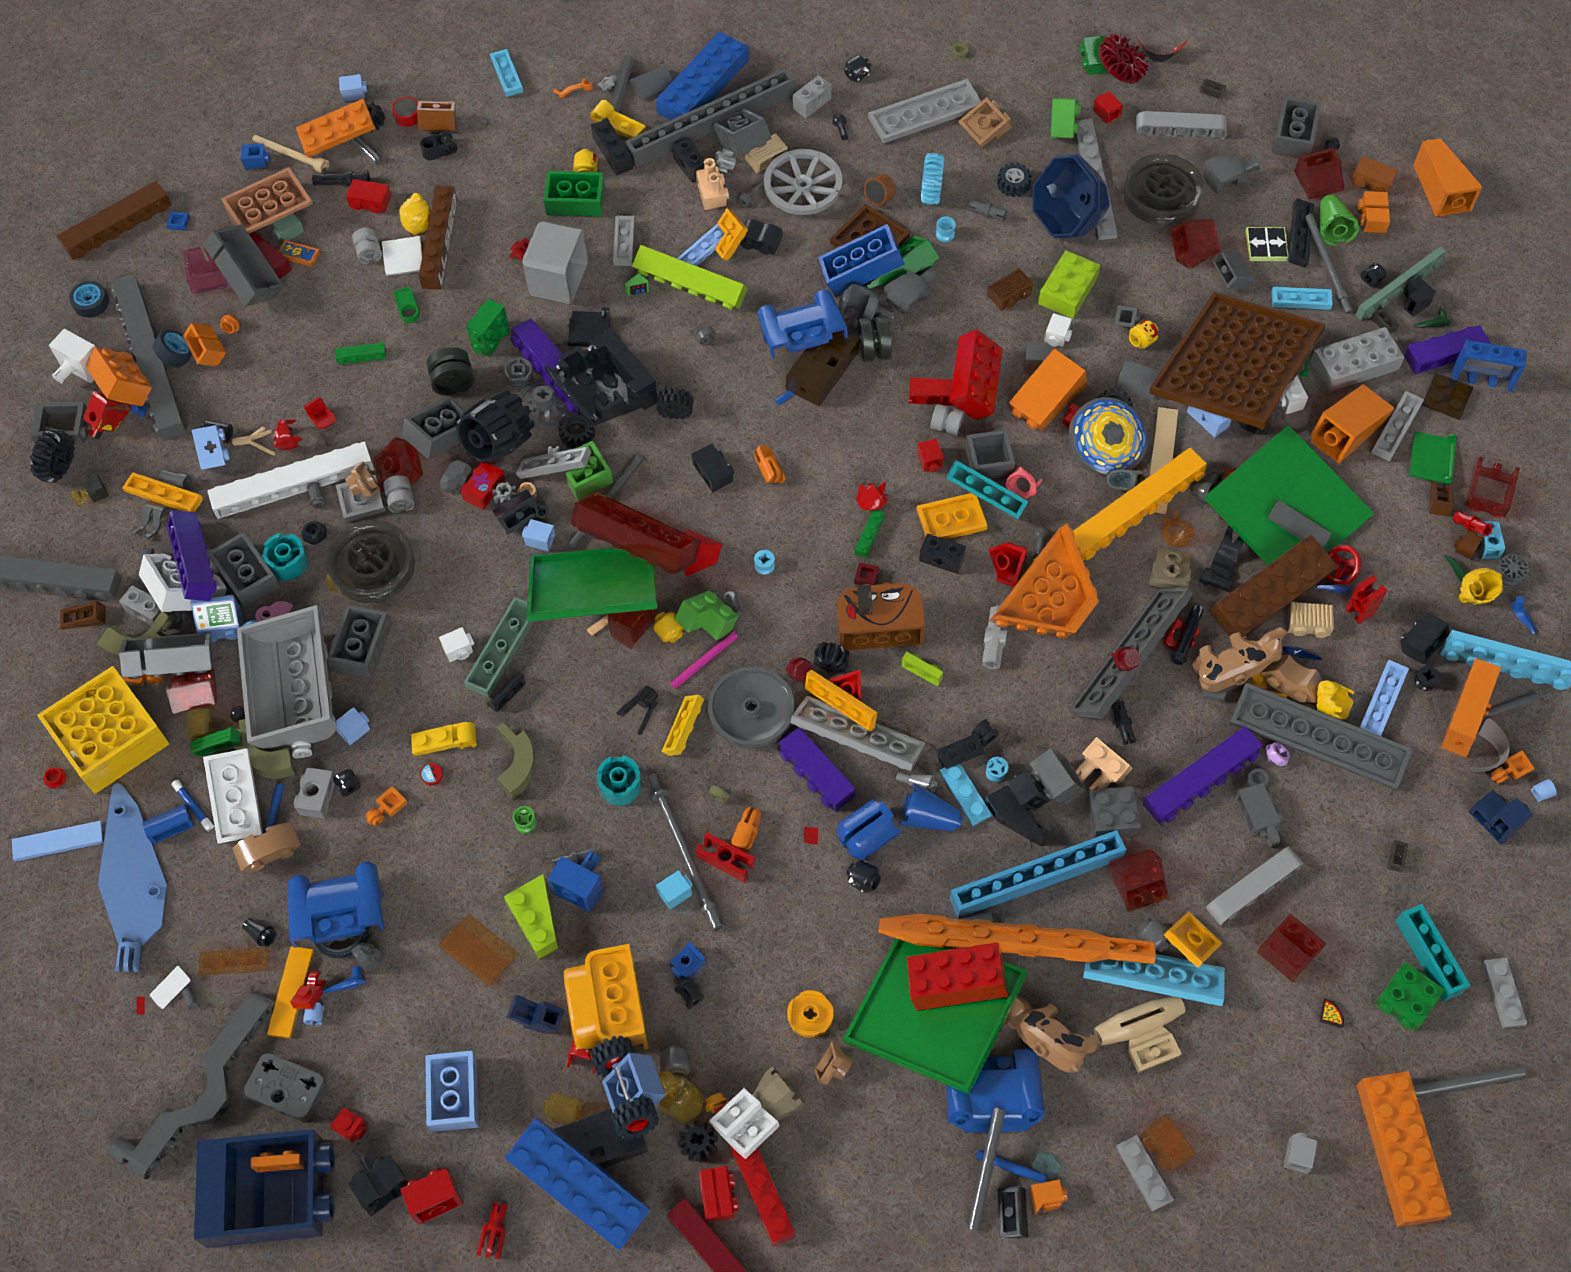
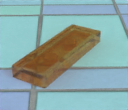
[198,947,269,976]

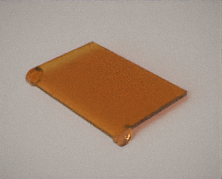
[438,914,519,987]

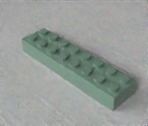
[464,597,534,698]

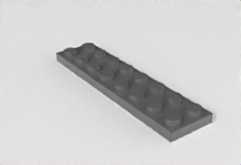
[1069,588,1193,719]
[1230,683,1413,790]

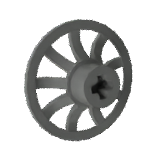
[518,380,572,430]

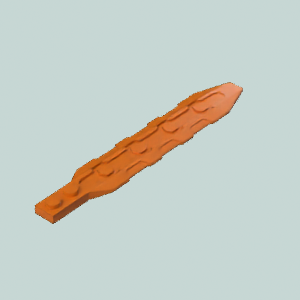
[878,913,1156,964]

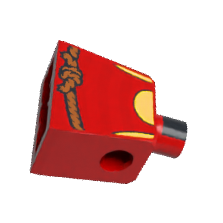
[84,391,133,439]

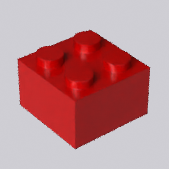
[400,1168,463,1225]

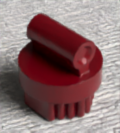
[1111,647,1141,671]
[785,657,813,682]

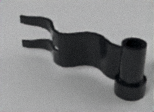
[1199,525,1244,592]

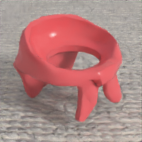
[1005,467,1043,499]

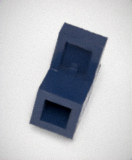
[506,995,565,1034]

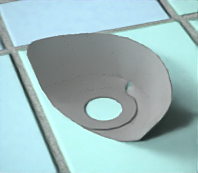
[1470,718,1510,772]

